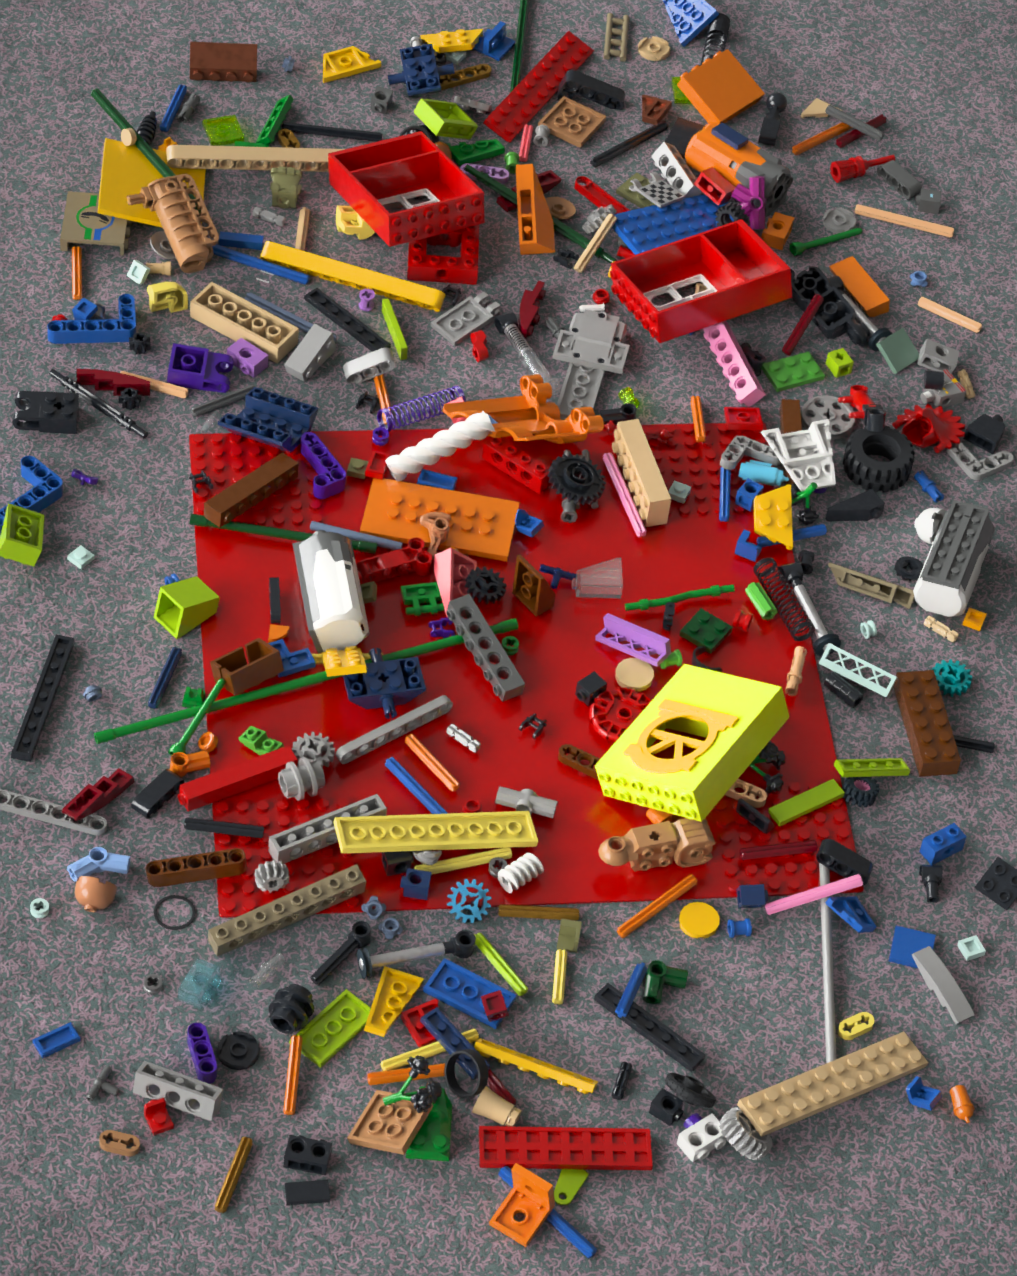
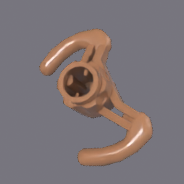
[420,512,459,559]

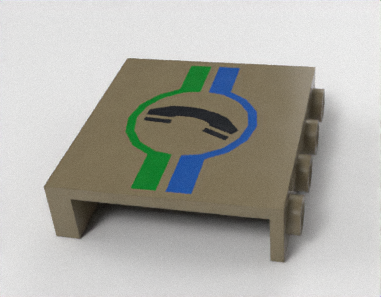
[60,191,132,256]

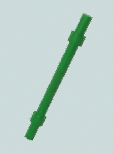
[625,584,735,611]

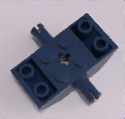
[388,44,455,97]
[343,648,426,719]

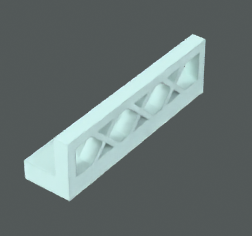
[819,643,898,698]

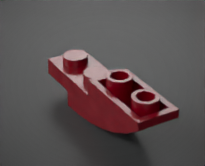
[518,280,546,340]

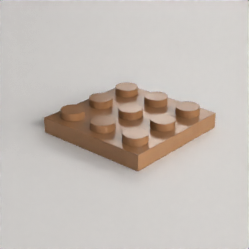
[538,96,606,148]
[347,1090,433,1155]

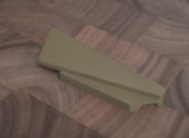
[828,562,915,609]

